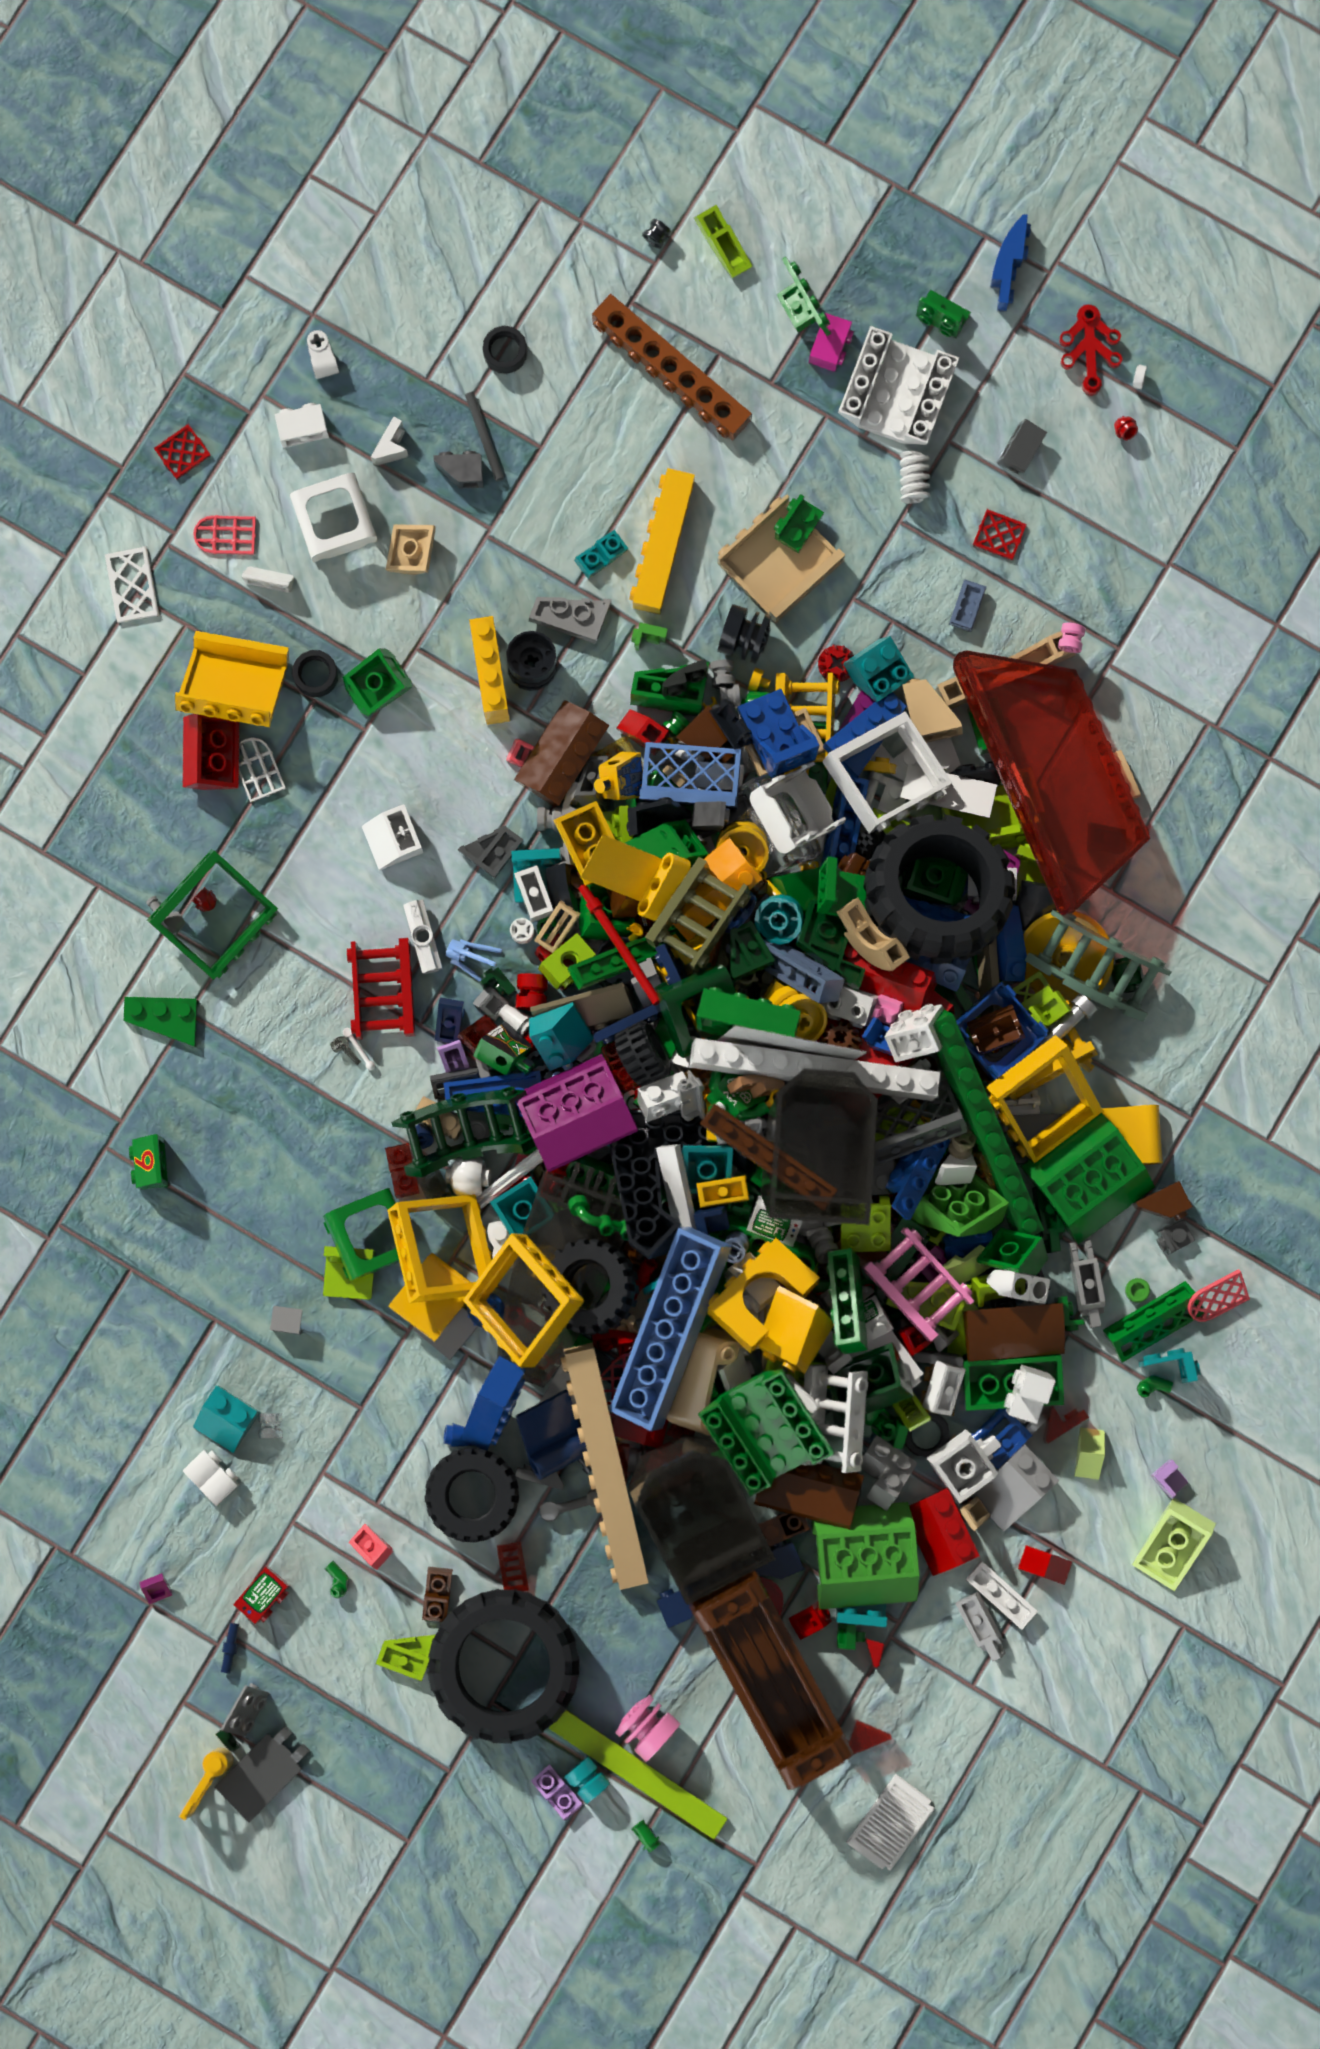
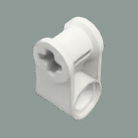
[307,330,339,379]

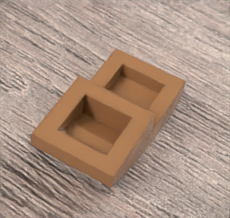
[727,1075,785,1099]

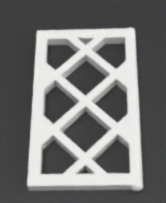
[105,546,159,623]

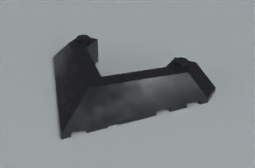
[609,1109,777,1259]

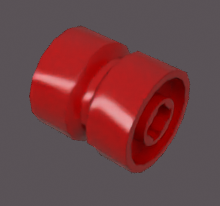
[515,973,548,1011]

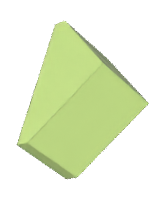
[1074,1427,1105,1479]

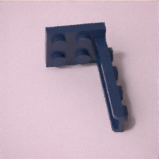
[593,944,697,1045]

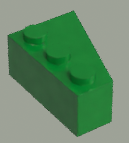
[630,662,709,716]

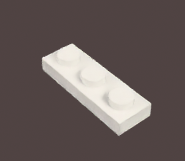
[965,1561,1038,1630]

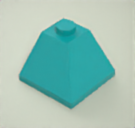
[489,1176,554,1236]

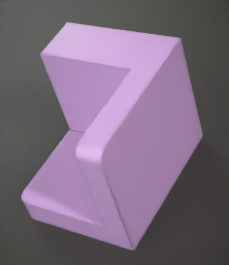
[1151,1460,1188,1498]

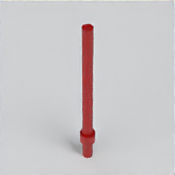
[578,884,660,1006]

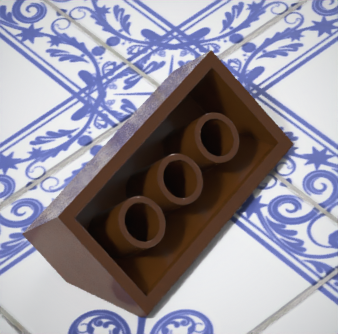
[513,700,610,806]
[754,1464,864,1530]

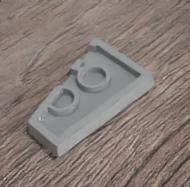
[529,597,612,644]

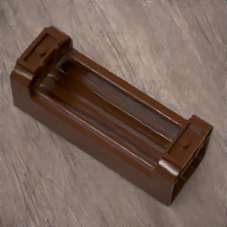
[688,1567,854,1790]

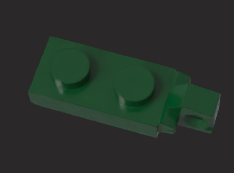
[1032,1186,1065,1253]

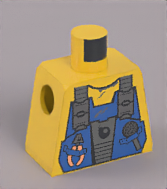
[594,751,643,800]

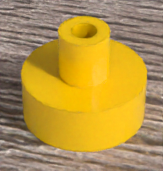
[748,667,771,691]

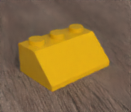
[553,801,615,886]

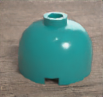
[754,894,804,945]

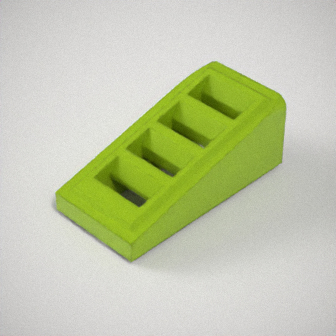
[892,1392,931,1432]

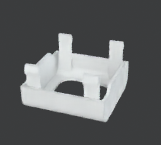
[290,473,378,562]
[750,762,846,853]

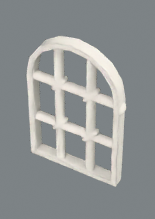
[239,737,286,803]

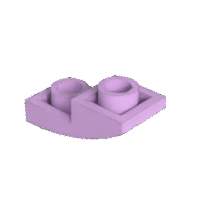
[531,1764,584,1821]

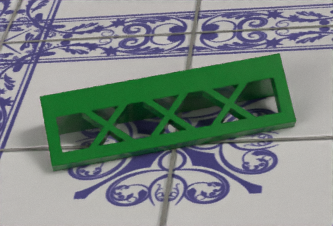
[1103,1281,1204,1363]

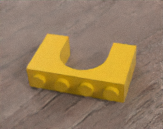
[469,616,510,725]
[707,1238,820,1354]

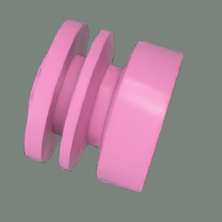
[615,1694,681,1762]

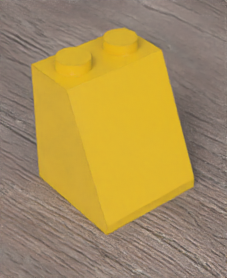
[758,1286,834,1374]

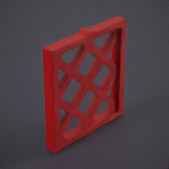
[154,424,211,480]
[973,509,1027,560]

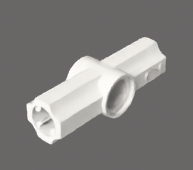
[403,899,443,975]

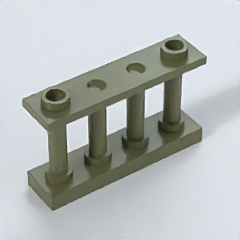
[645,857,751,973]

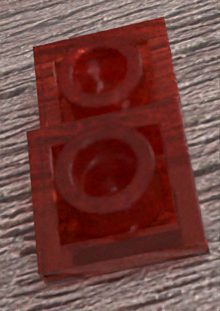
[602,1041,639,1094]
[385,1143,420,1199]

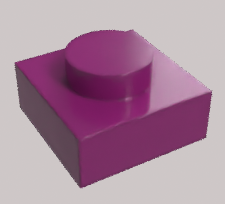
[139,1573,172,1605]

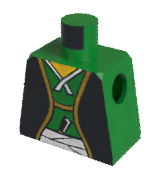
[473,1022,535,1075]

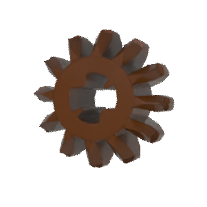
[820,1021,862,1051]

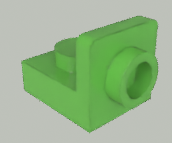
[631,622,668,650]

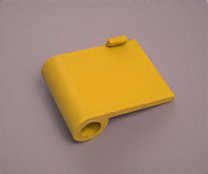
[1102,1105,1163,1165]
[388,1253,471,1342]

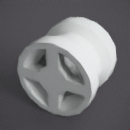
[510,918,535,944]

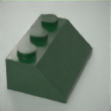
[828,1342,914,1419]

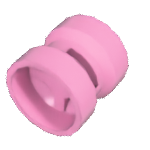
[1058,623,1086,653]

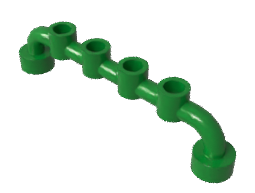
[568,1195,629,1241]

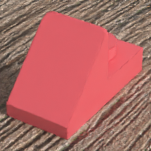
[349,1524,393,1570]

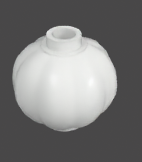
[445,1157,491,1198]

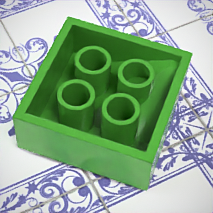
[912,1169,1009,1237]

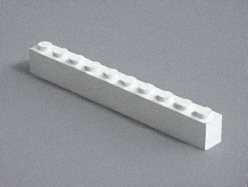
[689,1038,940,1101]

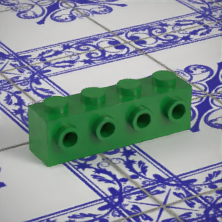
[827,1248,868,1355]

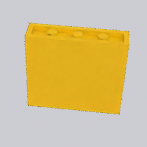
[175,631,289,727]

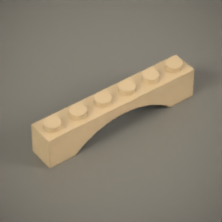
[935,631,1076,710]

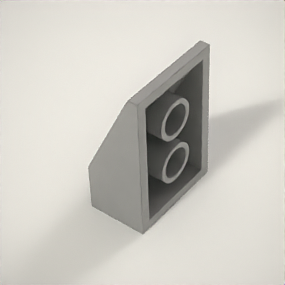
[970,1445,1059,1531]

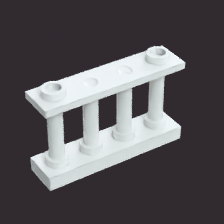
[802,1364,868,1473]

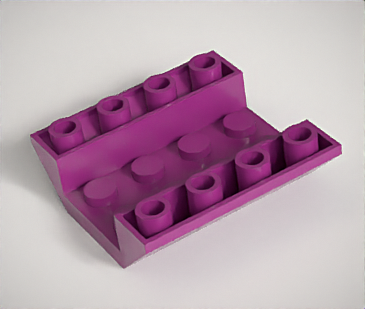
[516,1054,638,1172]

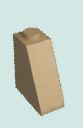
[902,679,962,743]

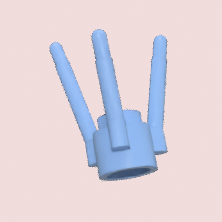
[446,939,502,982]

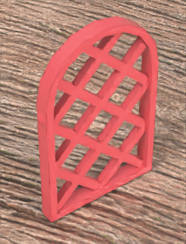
[1187,1269,1250,1322]

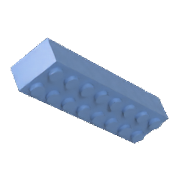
[609,1227,732,1431]

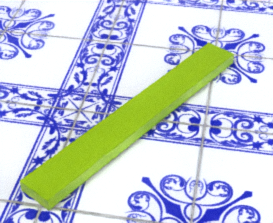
[549,1710,728,1839]

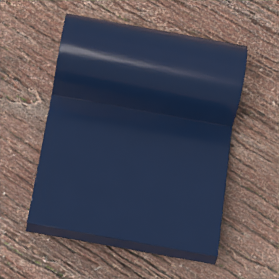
[515,1389,587,1480]

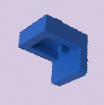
[862,1017,893,1056]

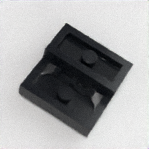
[1015,880,1072,931]

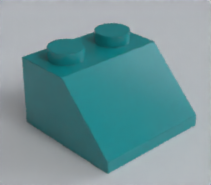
[529,1002,594,1071]
[682,1146,733,1194]
[193,1385,261,1453]

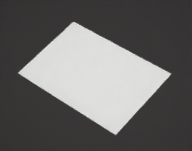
[717,1026,866,1060]

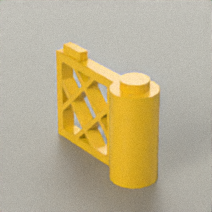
[179,1748,234,1821]

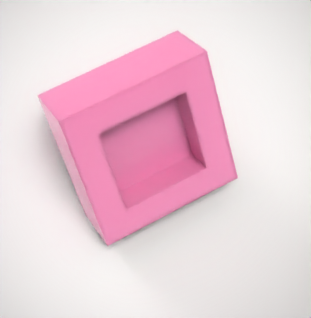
[872,994,903,1026]

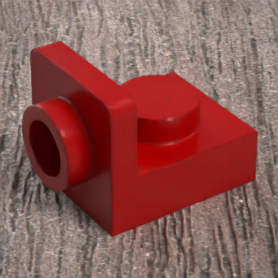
[788,1601,832,1640]

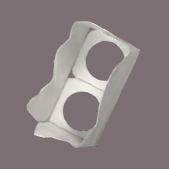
[986,1269,1050,1304]

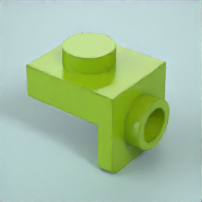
[1029,990,1072,1027]

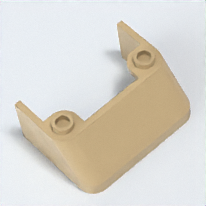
[667,1329,760,1436]

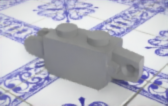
[1069,1240,1106,1328]

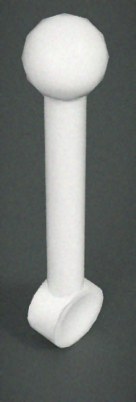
[343,1028,375,1070]

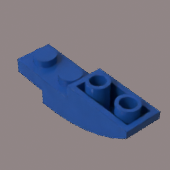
[990,214,1031,311]

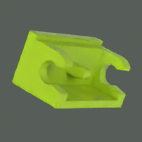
[971,1273,1026,1307]

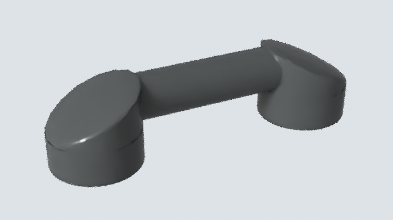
[540,1489,598,1521]

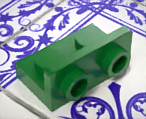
[773,494,824,553]

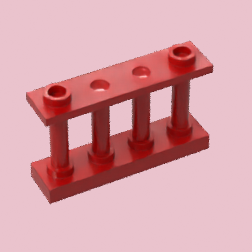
[347,938,416,1040]

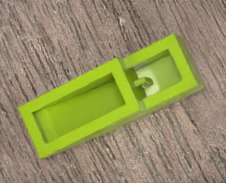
[694,205,752,278]

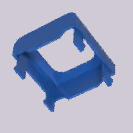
[956,982,1049,1081]

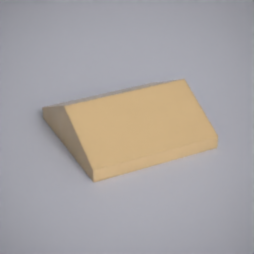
[386,524,436,575]

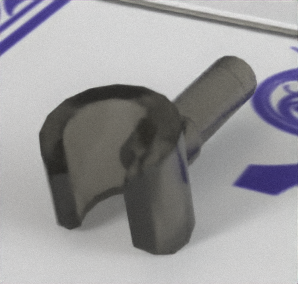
[330,1036,361,1065]

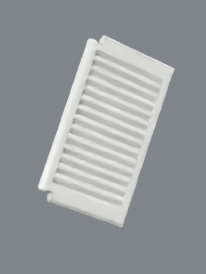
[846,1774,935,1870]

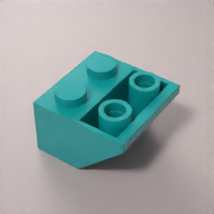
[843,636,914,702]

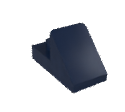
[435,997,465,1043]

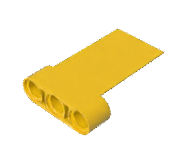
[580,834,691,921]

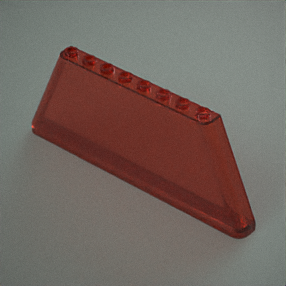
[953,650,1151,916]

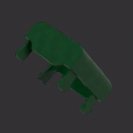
[654,963,736,1058]

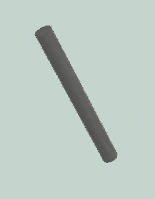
[465,392,504,482]

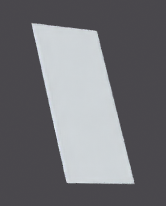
[900,765,997,818]

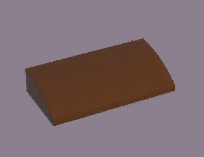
[963,1303,1065,1362]

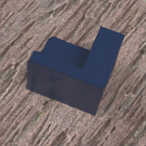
[693,1204,730,1235]

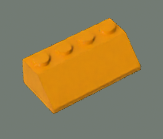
[673,837,762,941]

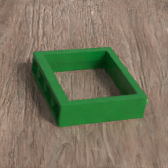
[146,849,278,980]

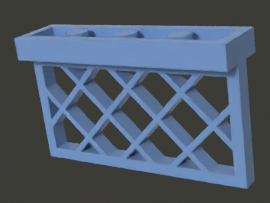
[639,742,742,808]

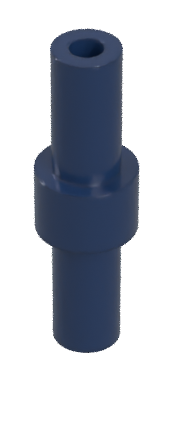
[221,1623,239,1674]

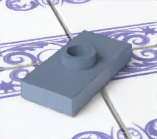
[949,579,987,632]

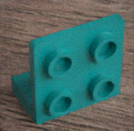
[511,848,561,903]
[836,1604,887,1627]

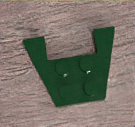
[796,900,879,991]

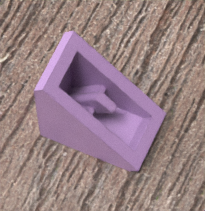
[437,1040,470,1073]

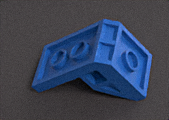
[737,689,820,778]

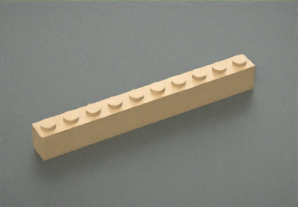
[561,1343,649,1590]

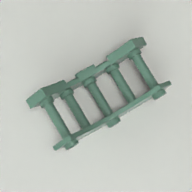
[1024,910,1172,1022]

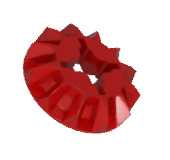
[818,644,854,682]

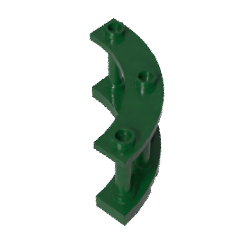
[391,1087,536,1178]

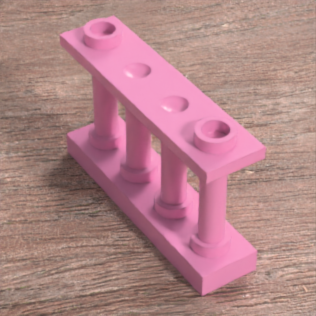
[861,1228,974,1341]

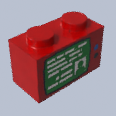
[233,1566,290,1624]

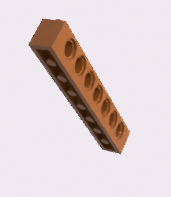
[592,293,752,441]

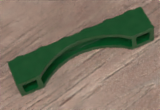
[831,1217,930,1332]

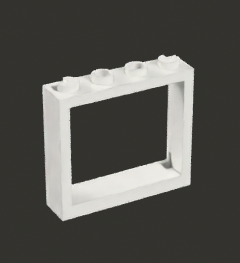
[822,711,952,834]

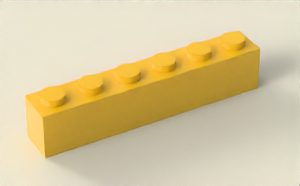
[629,468,695,615]

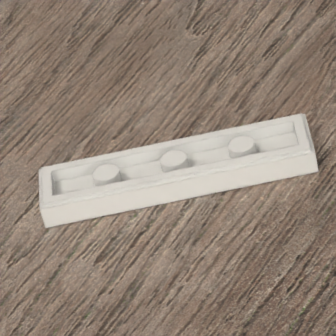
[656,1144,697,1230]

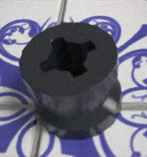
[642,219,672,249]

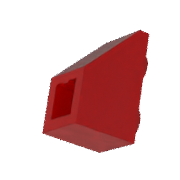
[616,709,669,756]

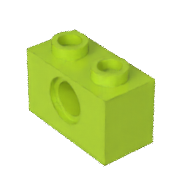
[538,933,596,990]

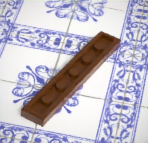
[700,1103,838,1211]

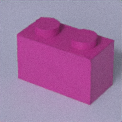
[809,313,854,372]

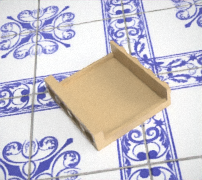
[717,494,845,624]

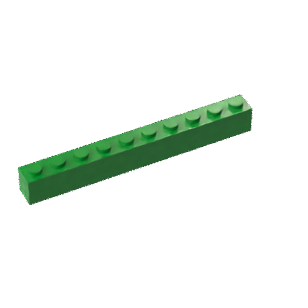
[933,1009,1044,1235]

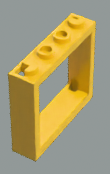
[986,1035,1103,1164]
[387,1194,498,1303]
[463,1233,584,1368]

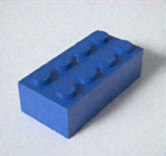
[461,1356,526,1451]

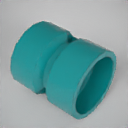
[564,1756,611,1804]

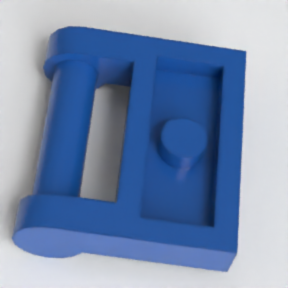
[971,1408,1033,1469]

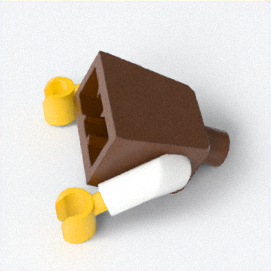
[665,697,734,764]

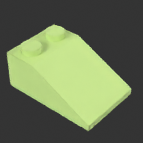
[1132,1498,1216,1591]

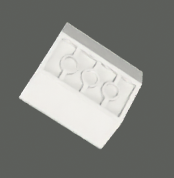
[838,326,959,445]

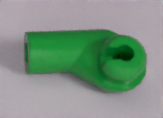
[325,1561,348,1598]

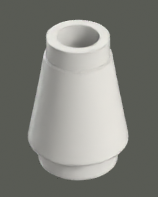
[499,1004,532,1037]

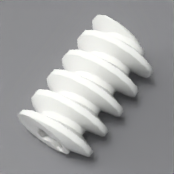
[900,451,930,504]

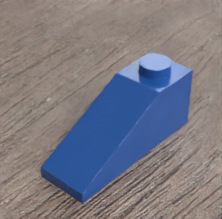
[996,905,1027,981]

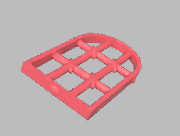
[193,515,256,555]

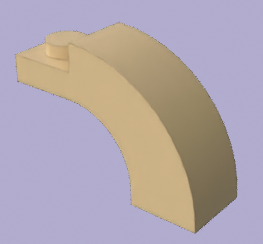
[837,898,910,971]

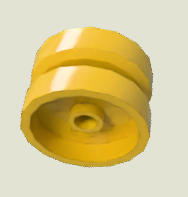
[716,821,769,872]
[769,985,827,1042]

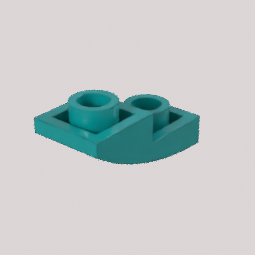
[574,530,628,579]

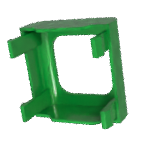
[323,1188,400,1282]

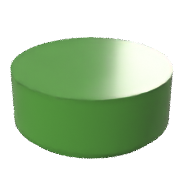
[1125,1278,1150,1303]

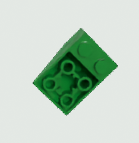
[625,820,708,868]

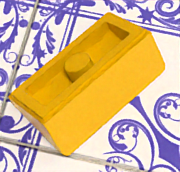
[696,1176,749,1209]

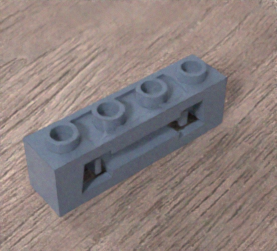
[763,938,845,1003]

